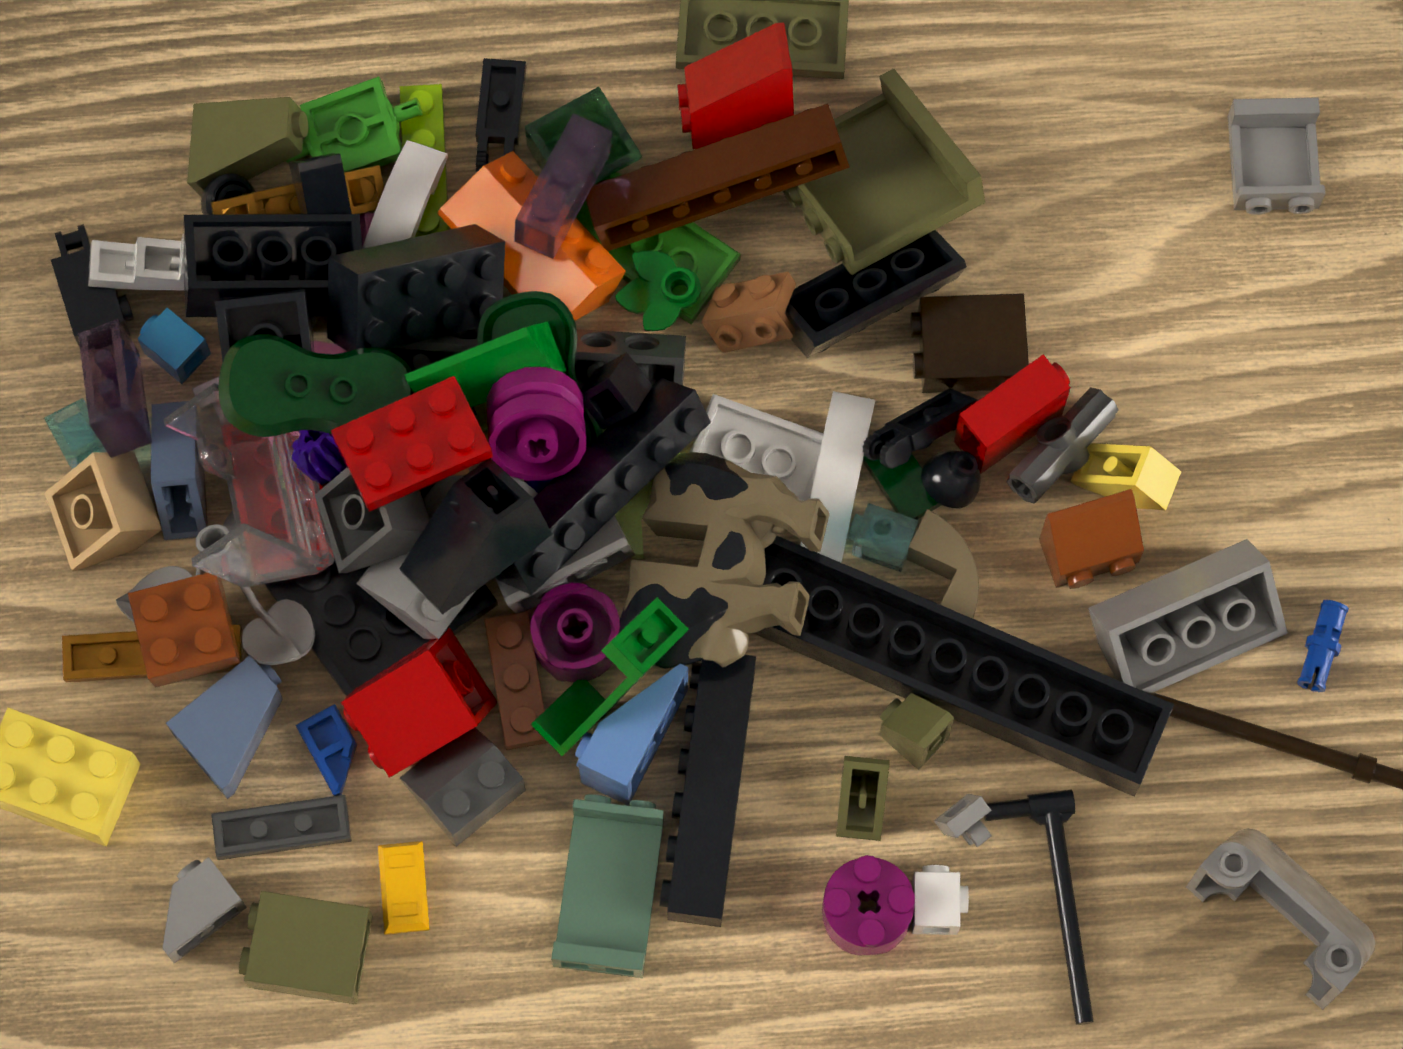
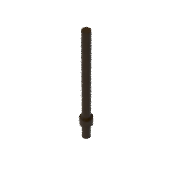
[1151,692,1403,790]

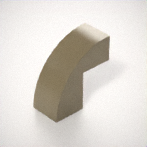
[906,509,979,619]

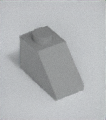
[162,857,247,963]

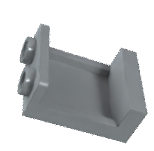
[1228,97,1325,215]

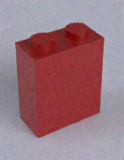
[954,354,1071,475]

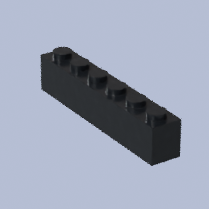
[496,377,711,595]
[659,655,756,927]

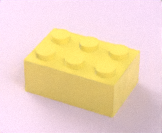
[0,708,141,847]

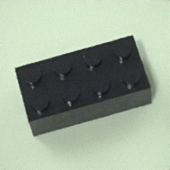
[327,224,505,351]

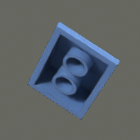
[575,664,688,806]

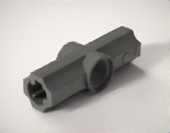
[1006,387,1119,504]

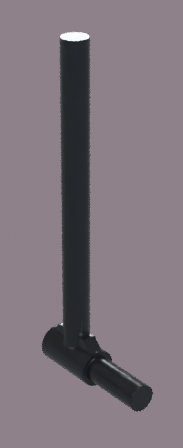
[984,789,1094,1025]

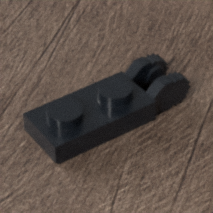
[475,58,526,172]
[862,388,978,469]

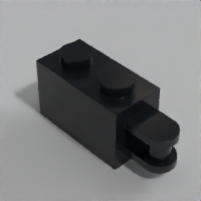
[51,224,134,351]

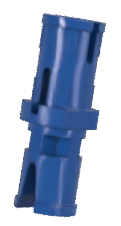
[1297,600,1349,692]

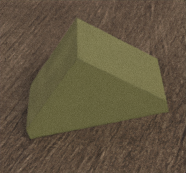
[836,756,890,841]

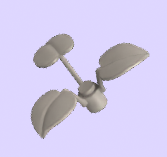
[116,508,315,665]

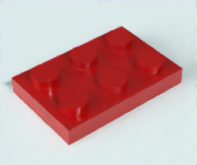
[331,376,493,512]

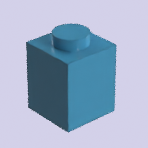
[138,308,211,384]

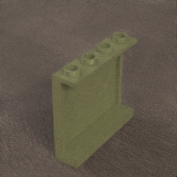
[783,69,985,275]

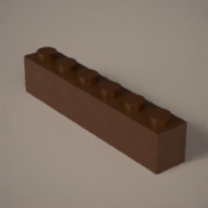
[583,103,850,251]

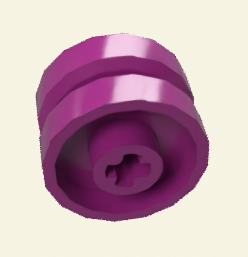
[486,367,586,481]

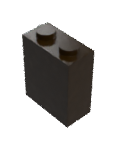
[910,293,1029,393]

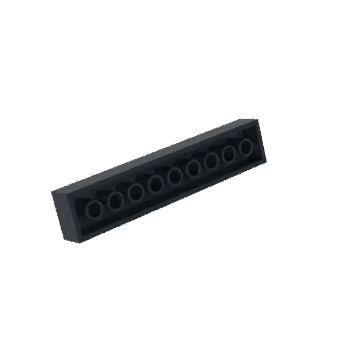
[753,536,1174,797]

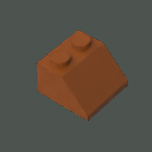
[1039,489,1144,589]

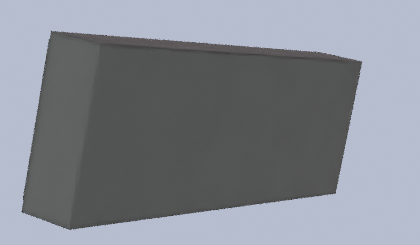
[211,795,352,860]

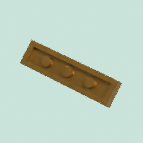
[62,624,243,683]

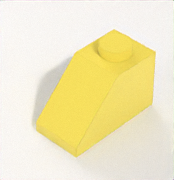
[1071,443,1181,510]

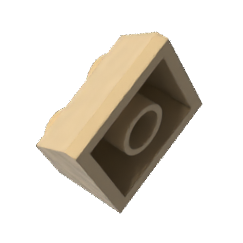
[44,451,162,571]

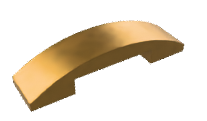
[211,165,384,215]

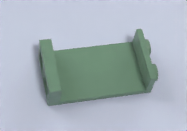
[551,794,664,978]

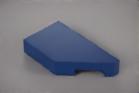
[296,704,357,796]

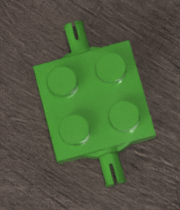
[286,76,423,172]

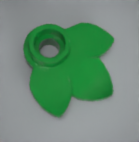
[615,251,701,331]

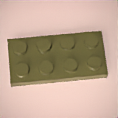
[676,0,849,79]

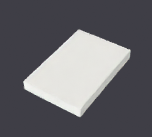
[690,394,823,501]

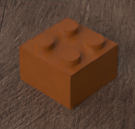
[128,571,242,688]

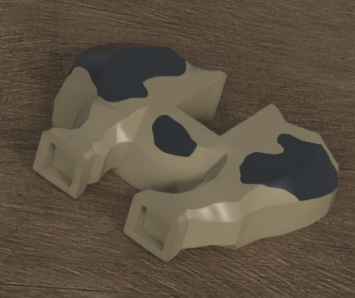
[619,452,830,669]

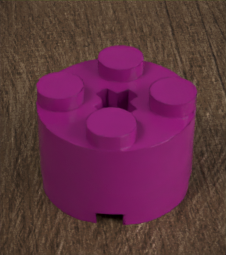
[530,583,620,682]
[822,855,915,956]

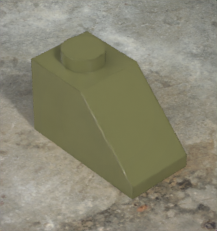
[879,693,955,770]

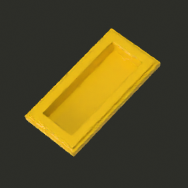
[378,841,430,935]

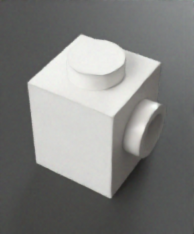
[912,865,969,935]

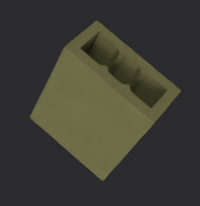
[239,891,373,1005]

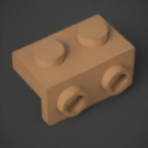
[701,271,796,353]

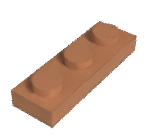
[484,612,548,750]

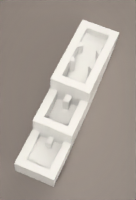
[88,235,184,291]

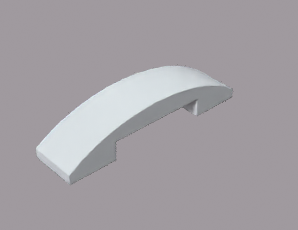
[363,140,448,249]
[800,391,875,563]

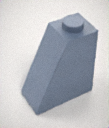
[151,400,208,540]
[166,655,283,799]

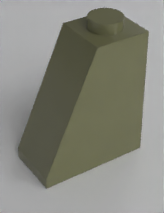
[187,97,308,197]

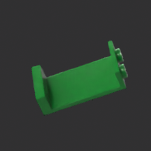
[531,597,689,756]

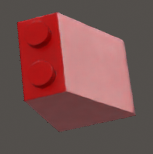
[677,22,794,149]
[341,628,497,778]

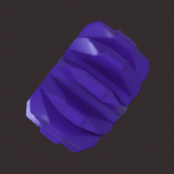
[291,430,347,485]

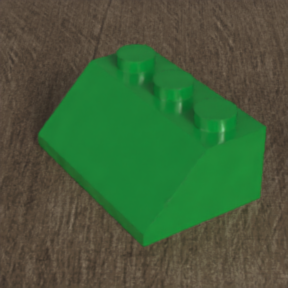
[404,321,566,416]

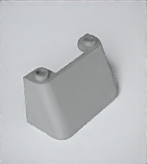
[1186,828,1375,1010]

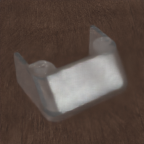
[164,383,334,587]

